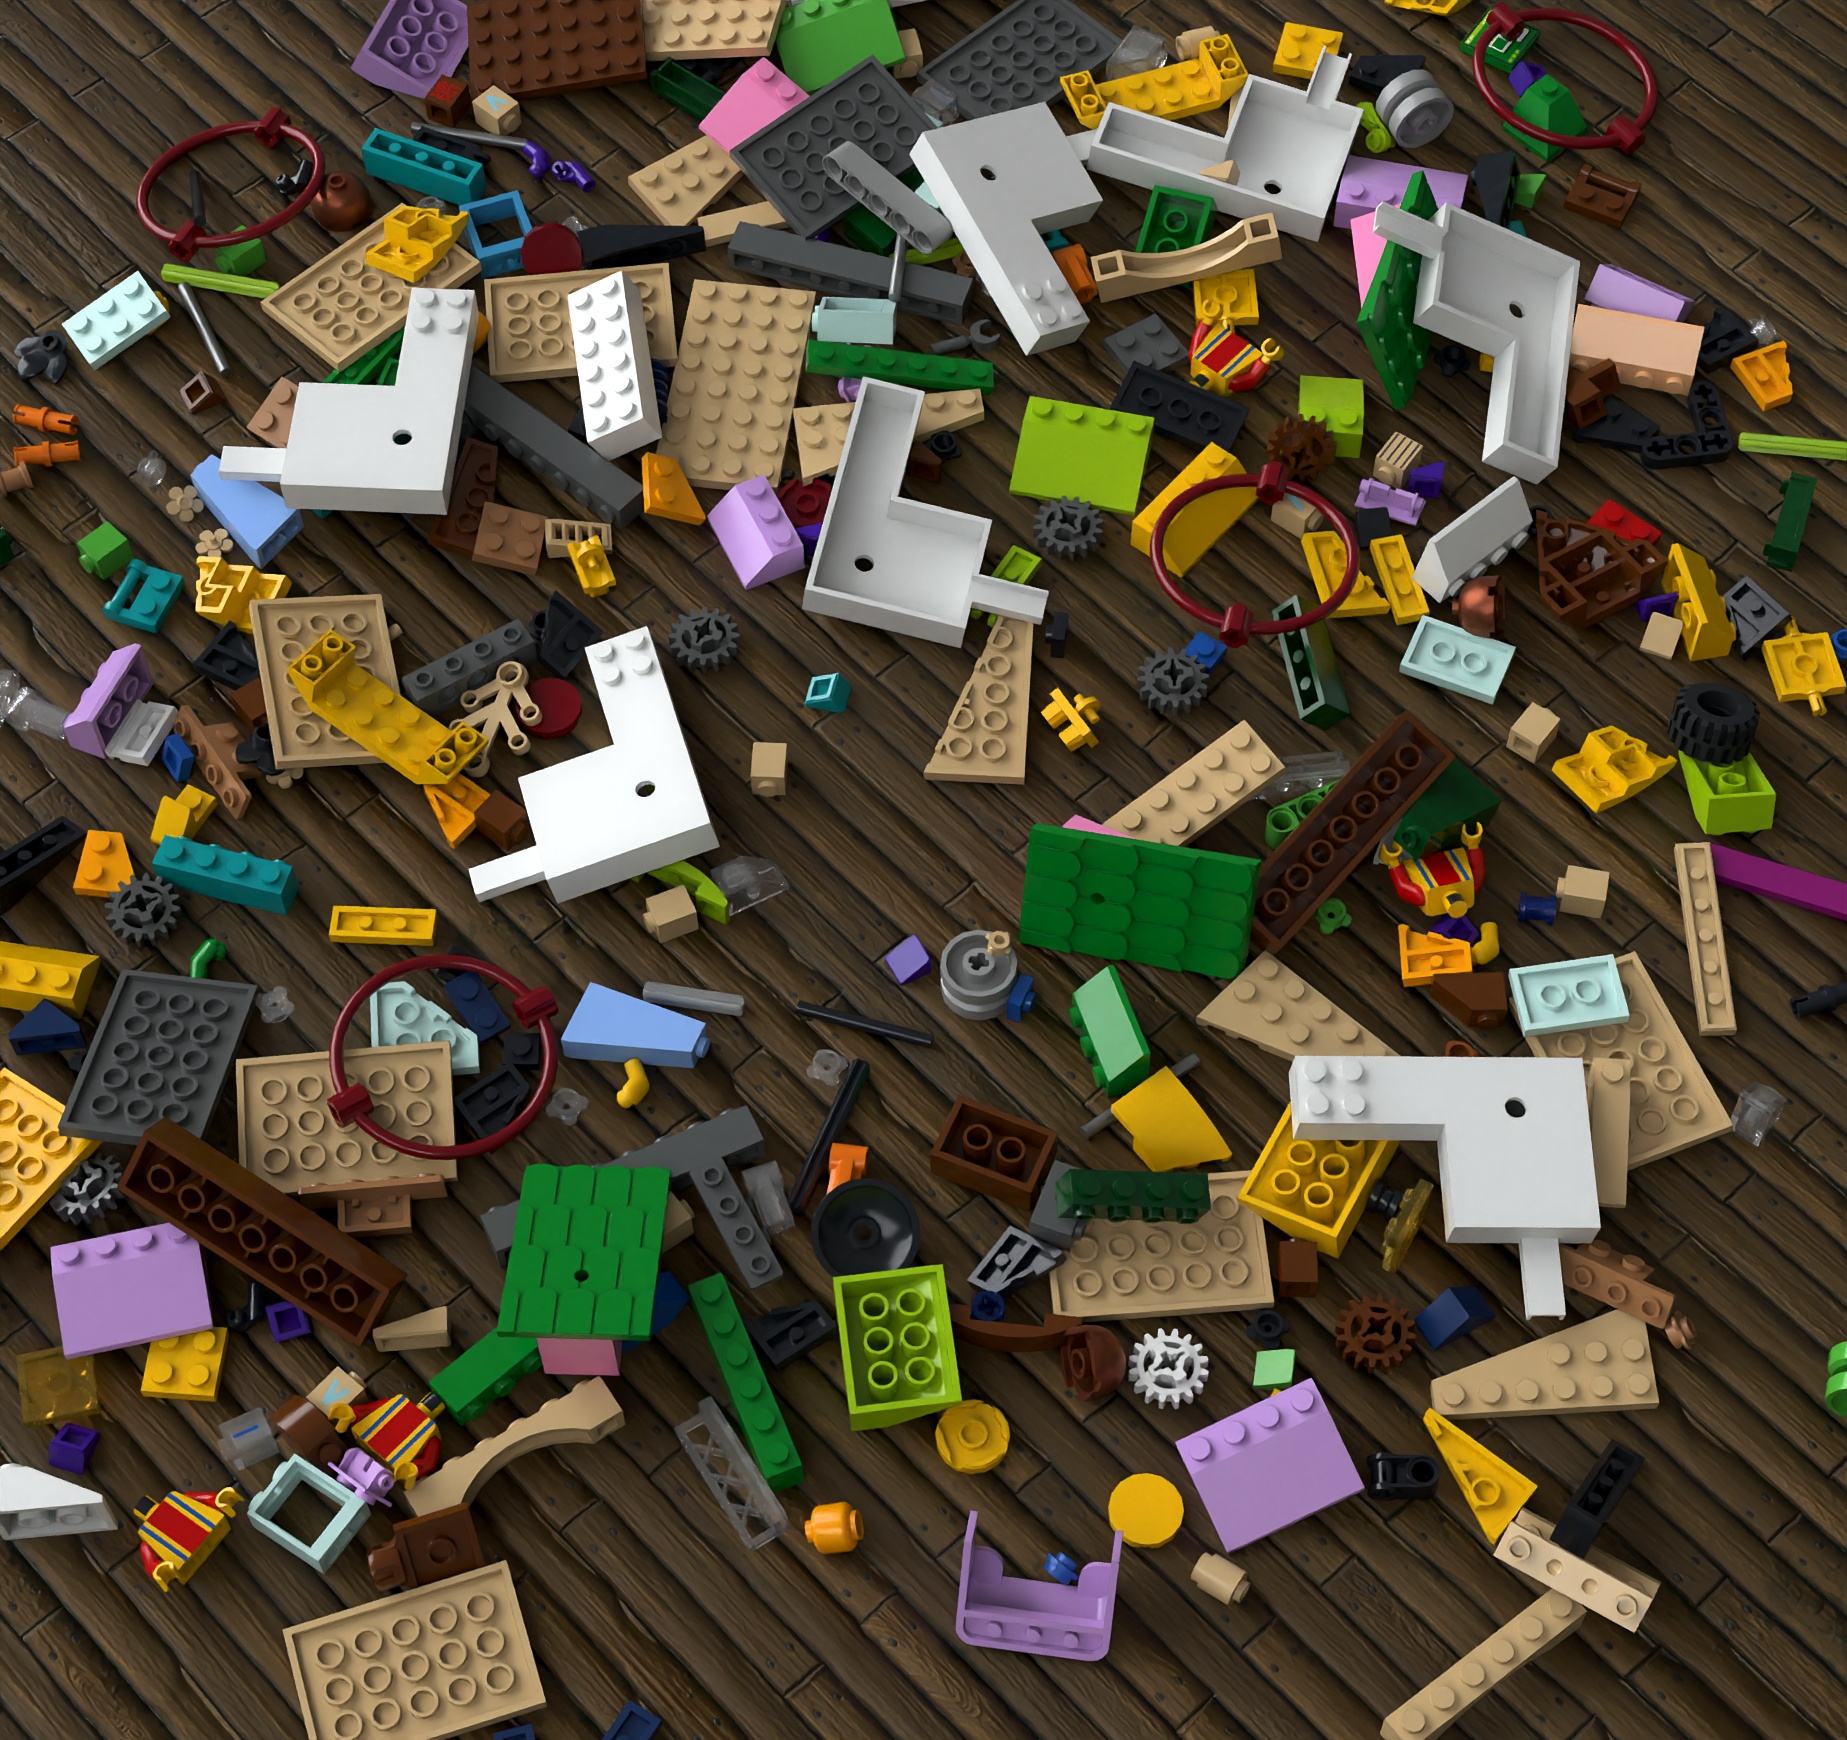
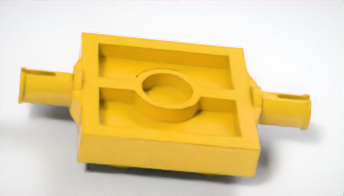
[1192,269,1259,334]
[1761,616,1847,717]

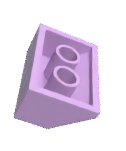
[1584,264,1696,323]
[707,475,805,590]
[63,643,154,759]

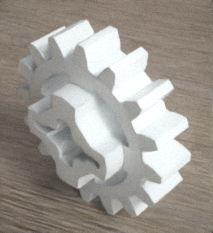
[1128,1328,1209,1409]

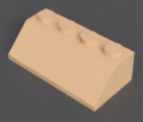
[1568,304,1704,396]

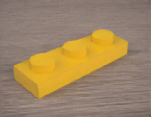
[1370,534,1430,625]
[329,905,438,946]

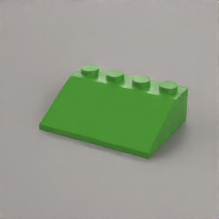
[775,0,907,96]

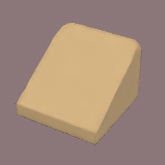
[1199,160,1240,186]
[1639,612,1684,660]

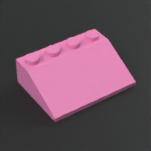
[699,57,810,155]

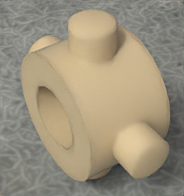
[985,931,1012,956]

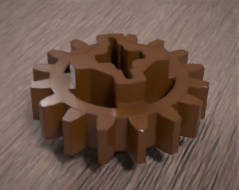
[1266,414,1337,481]
[1334,1294,1416,1374]

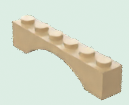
[1090,212,1283,303]
[403,1375,626,1518]
[1380,1588,1587,1740]

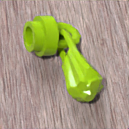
[1356,101,1397,153]

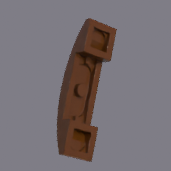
[948,1303,1082,1352]

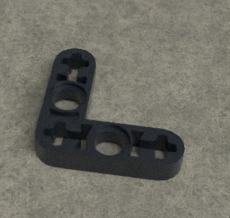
[1640,381,1733,470]

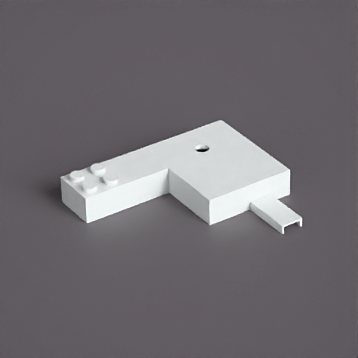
[1087,45,1364,242]
[909,102,1103,356]
[1373,201,1580,484]
[218,288,479,515]
[802,376,1049,648]
[468,626,720,903]
[1289,1056,1601,1320]

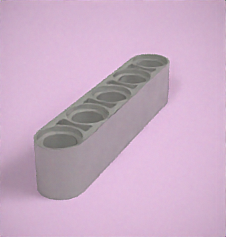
[822,141,953,254]

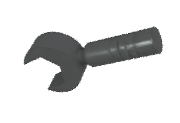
[930,319,1001,355]

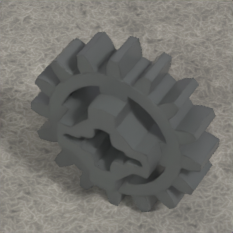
[1033,496,1103,561]
[668,606,740,674]
[1137,648,1209,716]
[105,873,182,948]
[49,1152,126,1225]

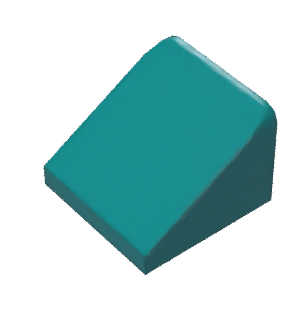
[804,673,851,712]

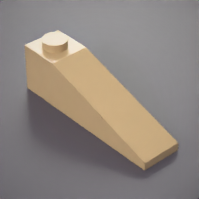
[1588,1057,1630,1208]

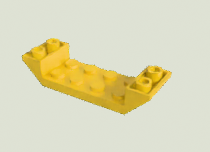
[1060,34,1249,130]
[287,629,489,784]

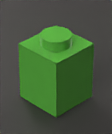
[215,225,267,277]
[77,521,134,581]

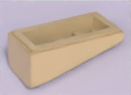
[545,519,612,558]
[373,1306,451,1352]

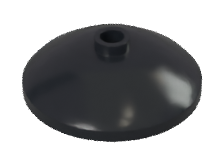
[811,1178,920,1277]

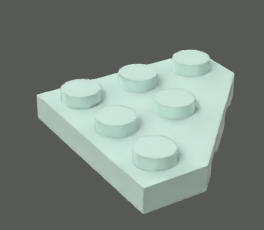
[370,981,480,1076]

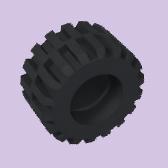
[1667,682,1760,764]

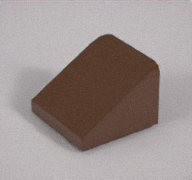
[179,371,226,414]
[909,440,941,483]

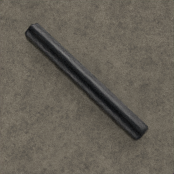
[786,1059,870,1214]

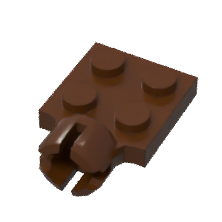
[367,1502,486,1592]

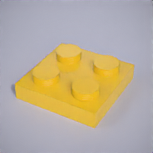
[1273,22,1343,80]
[141,1327,230,1402]

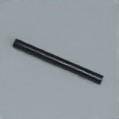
[189,170,206,227]
[796,1001,934,1048]

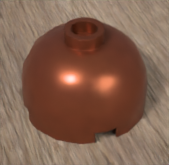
[311,171,373,232]
[1452,576,1506,641]
[1060,1325,1128,1401]

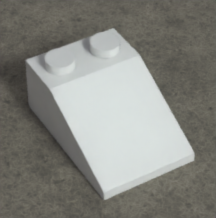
[0,1463,118,1540]

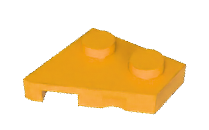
[1730,340,1793,411]
[642,452,706,526]
[423,773,491,849]
[73,830,135,898]
[1398,924,1473,987]

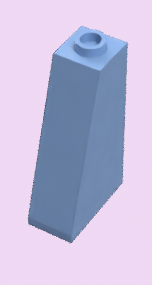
[191,454,304,569]
[561,982,710,1068]

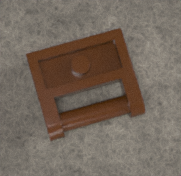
[1563,163,1642,229]

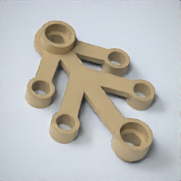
[448,661,542,777]

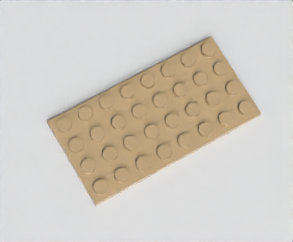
[656,279,816,495]

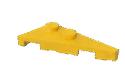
[1423,1408,1538,1545]

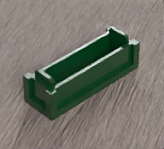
[650,57,726,121]
[1763,472,1817,572]

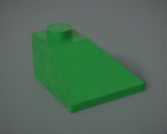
[1502,74,1587,162]

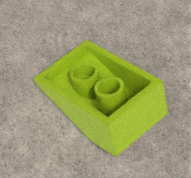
[1298,375,1364,458]
[1678,750,1776,835]

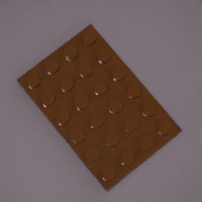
[467,0,648,101]

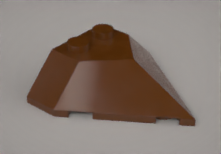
[1536,510,1668,628]

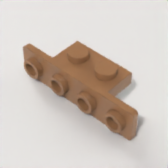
[173,705,262,819]
[298,1173,447,1238]
[1558,1240,1676,1329]

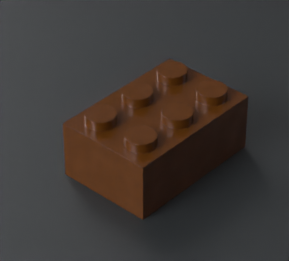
[930,1095,1058,1211]

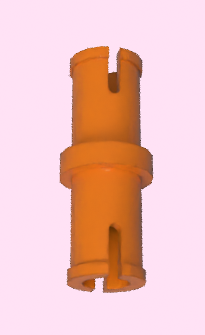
[12,404,79,435]
[13,440,81,467]

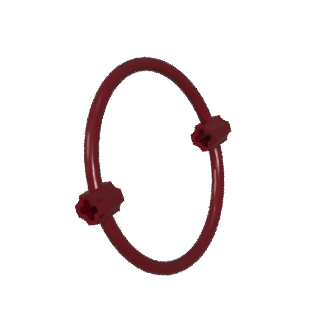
[1472,2,1658,155]
[136,107,326,262]
[1150,461,1360,649]
[327,954,559,1160]

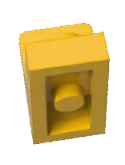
[150,784,218,845]

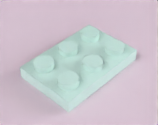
[62,271,171,370]
[1399,615,1516,705]
[1508,954,1630,1037]

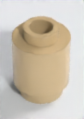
[1176,26,1220,61]
[1191,1552,1251,1606]

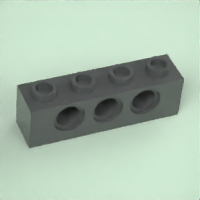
[402,619,538,718]

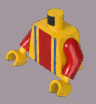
[1188,299,1284,397]
[1379,822,1486,918]
[327,1392,445,1491]
[133,1487,245,1592]

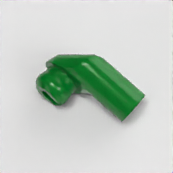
[190,938,226,979]

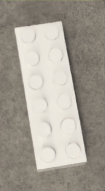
[568,271,662,461]

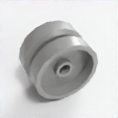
[1375,69,1454,148]
[940,930,1017,1021]

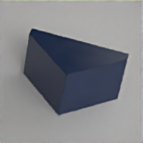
[9,998,87,1056]
[1414,1286,1496,1352]

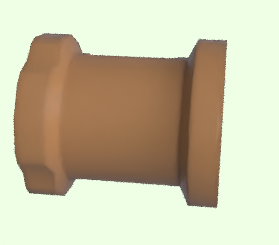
[0,461,34,498]

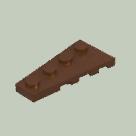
[427,437,498,558]

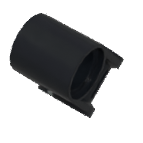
[1366,1453,1440,1501]

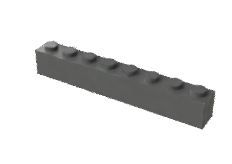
[727,221,973,326]
[464,364,644,530]
[480,1105,766,1267]

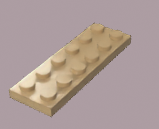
[1101,720,1286,847]

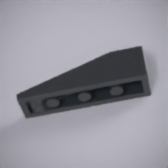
[1471,151,1521,230]
[576,224,706,270]
[0,815,87,916]
[1549,1439,1645,1559]

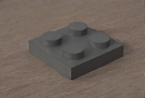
[1103,314,1190,375]

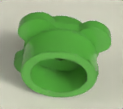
[1311,898,1352,934]

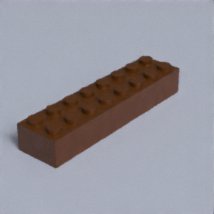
[1250,710,1456,956]
[117,1117,408,1347]

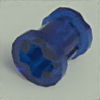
[1518,891,1557,926]
[972,1290,1004,1323]

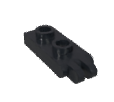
[412,126,491,170]

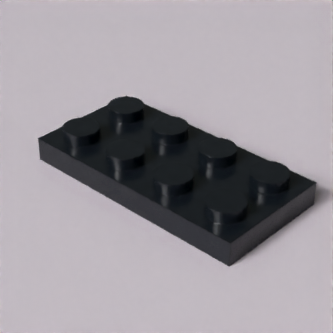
[1110,361,1250,453]

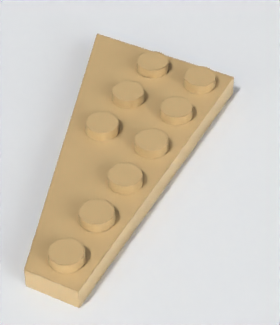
[628,135,744,226]
[793,388,984,487]
[923,615,1034,785]
[1196,950,1400,1062]
[1430,1309,1659,1420]

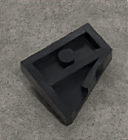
[1697,307,1759,374]
[537,590,604,680]
[454,1061,531,1155]

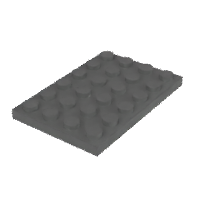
[917,0,1126,120]
[730,54,938,240]
[58,969,259,1145]

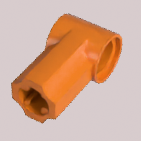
[1050,244,1098,305]
[827,1143,869,1194]

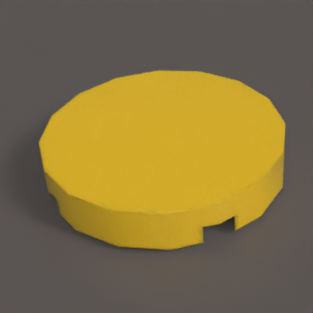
[935,1399,1010,1474]
[1108,1473,1184,1549]

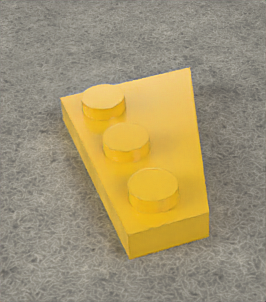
[1301,531,1391,619]

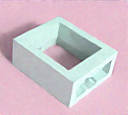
[812,297,897,344]
[247,1453,371,1574]

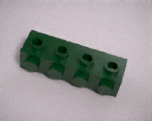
[1272,594,1351,731]
[1055,1169,1211,1224]

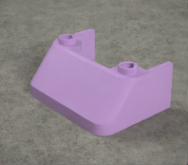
[956,1511,1123,1661]

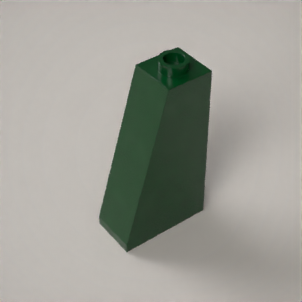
[843,167,925,257]
[1392,759,1502,860]

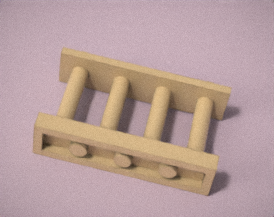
[1493,1508,1662,1633]

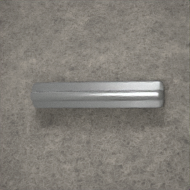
[643,981,746,1016]

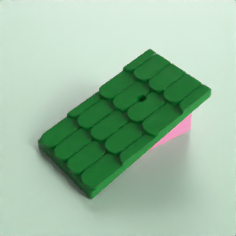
[1351,170,1439,410]
[1018,814,1262,979]
[497,1164,672,1376]

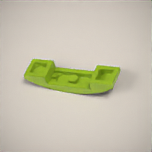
[629,860,730,925]

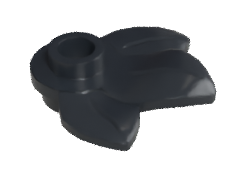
[14,330,68,385]
[235,725,285,776]

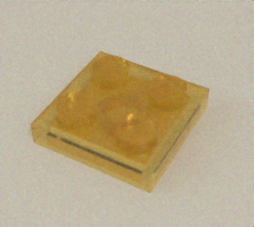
[1380,1178,1434,1274]
[16,1346,101,1429]

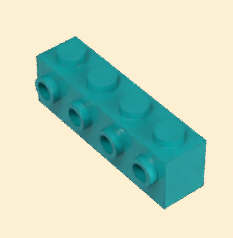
[361,128,487,205]
[152,835,299,915]

